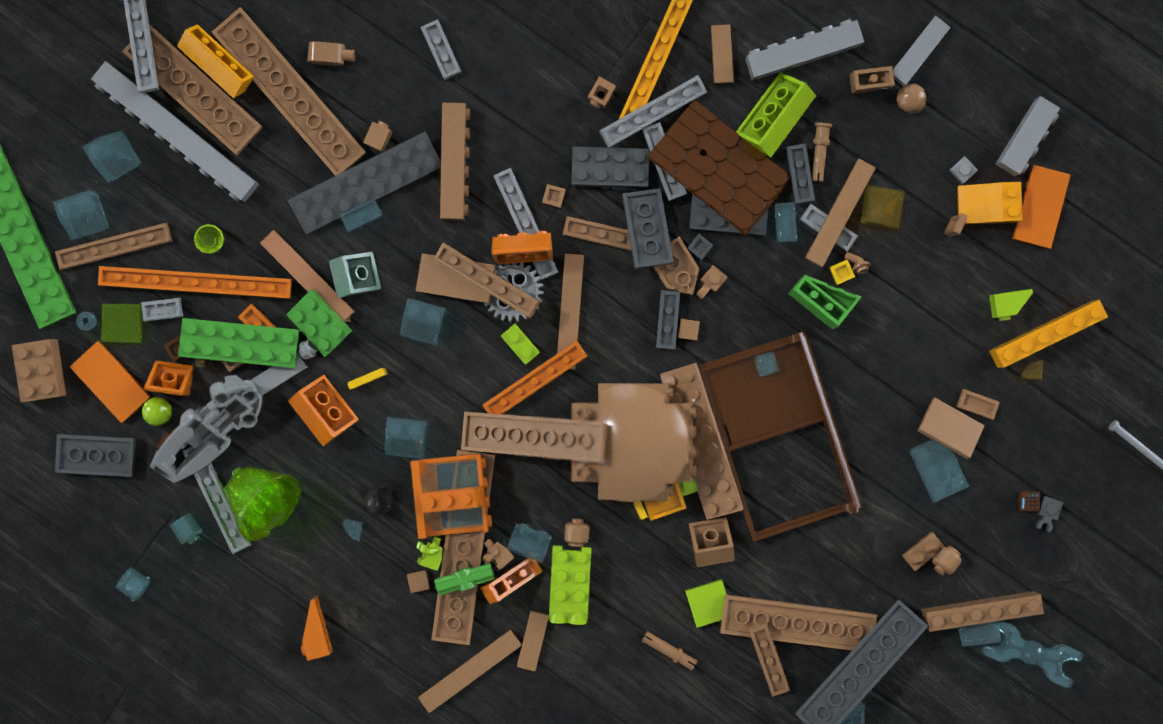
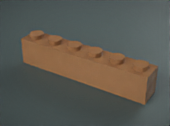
[440,103,470,221]
[921,591,1044,632]

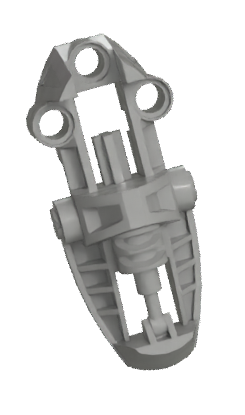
[150,375,262,483]

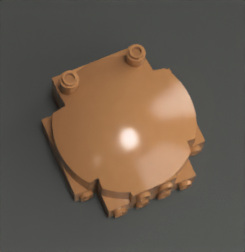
[572,383,696,502]

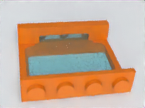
[411,453,492,539]

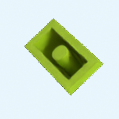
[989,289,1033,321]

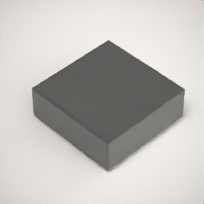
[687,234,714,260]

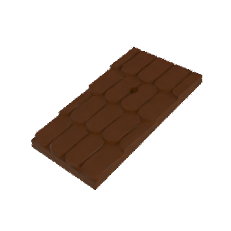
[648,100,791,236]

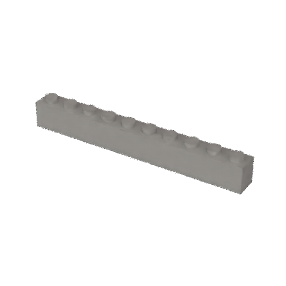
[91,61,259,202]

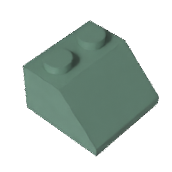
[329,252,381,298]

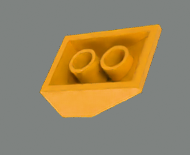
[957,182,1022,224]

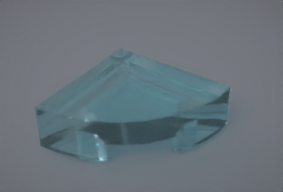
[343,519,363,541]

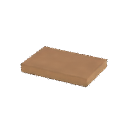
[918,397,985,459]

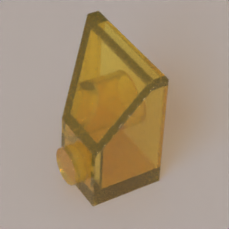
[861,185,905,229]

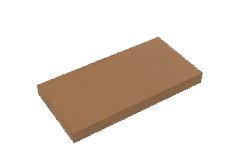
[416,253,497,303]

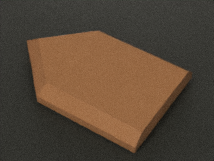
[654,236,699,295]

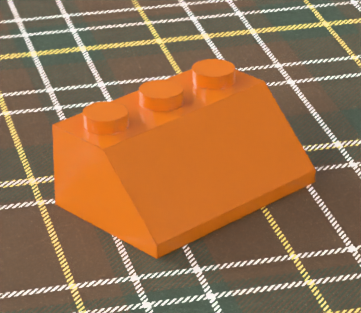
[492,231,553,265]
[288,375,359,447]

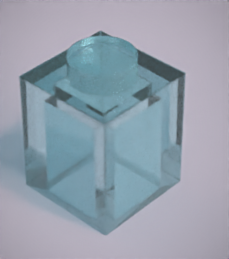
[170,513,202,545]

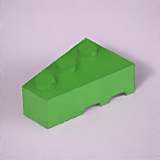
[788,275,861,330]

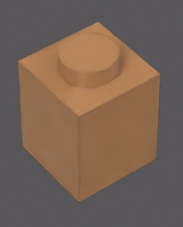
[363,121,392,152]

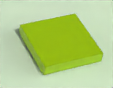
[685,579,726,628]

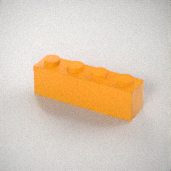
[177,24,254,98]

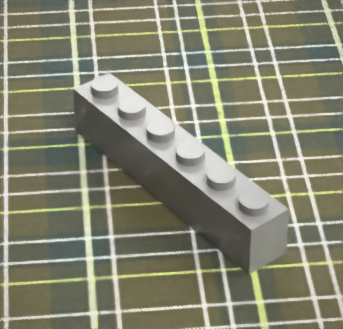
[745,19,864,81]

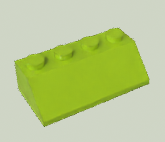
[736,72,816,157]

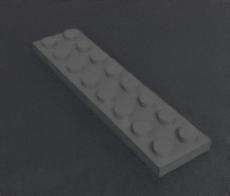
[288,131,441,234]
[795,600,928,724]

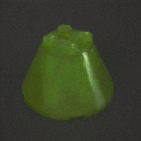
[223,467,301,541]

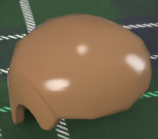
[896,83,927,114]

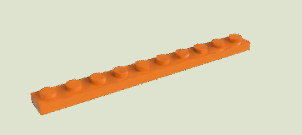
[98,266,292,299]

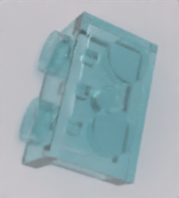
[507,524,552,563]

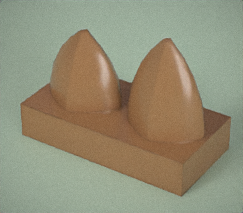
[902,532,944,571]

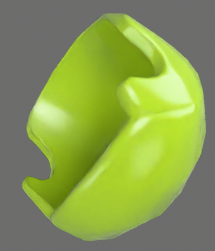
[194,224,224,254]
[142,397,172,427]

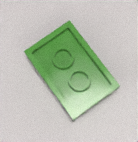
[286,289,352,357]

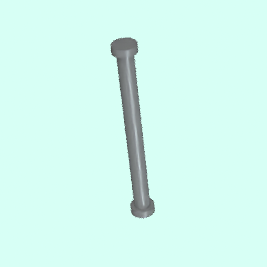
[1108,420,1163,470]

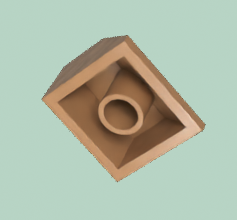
[689,517,735,567]

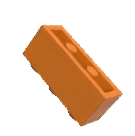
[420,485,485,513]

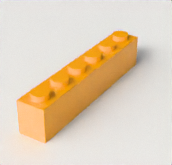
[989,300,1108,368]

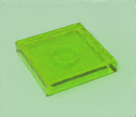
[102,304,142,343]

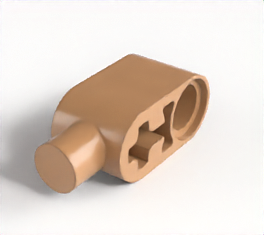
[307,41,355,66]

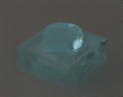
[754,351,779,377]

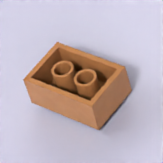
[12,339,67,402]

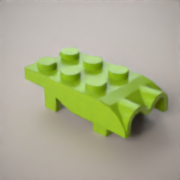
[549,545,591,625]

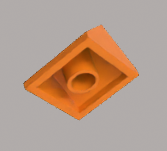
[144,361,194,396]

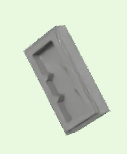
[141,298,183,322]

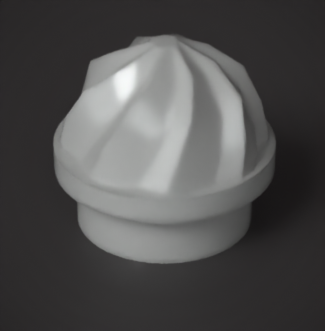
[298,339,318,359]

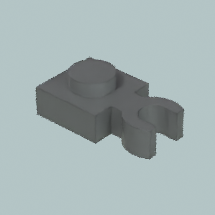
[1036,496,1064,532]

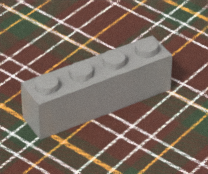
[995,96,1060,176]

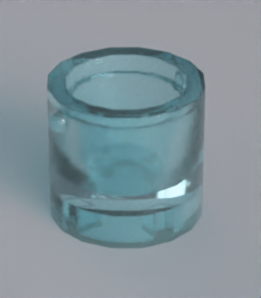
[116,568,150,601]

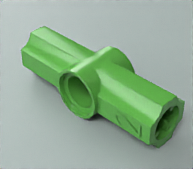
[435,563,495,596]

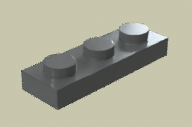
[786,144,815,204]
[656,290,680,349]

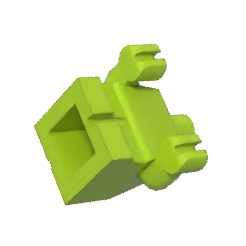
[416,536,443,571]

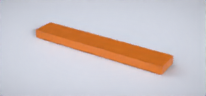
[483,341,588,414]

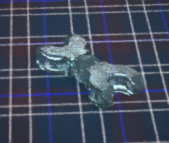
[981,620,1084,688]

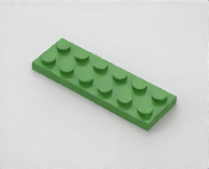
[178,318,300,368]

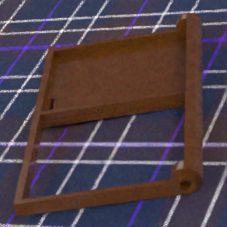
[698,331,862,542]

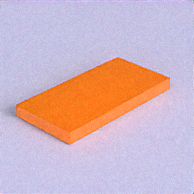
[1012,165,1070,249]
[70,341,151,423]

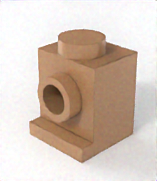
[588,76,616,109]

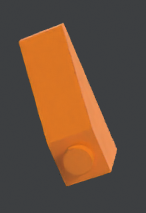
[480,555,542,604]
[301,596,333,661]

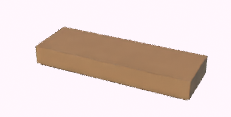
[711,24,734,84]
[517,610,549,671]

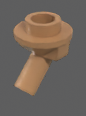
[844,252,871,274]

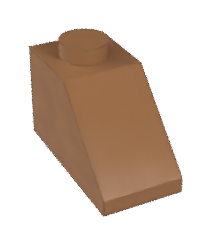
[849,66,894,94]

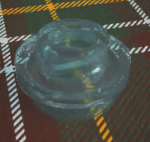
[76,311,96,331]

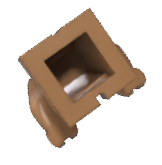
[481,539,514,572]

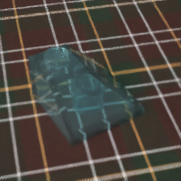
[83,130,142,183]

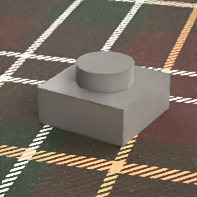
[949,156,977,184]

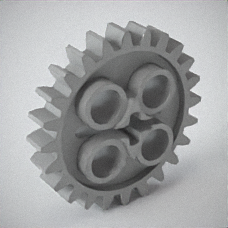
[484,263,544,323]

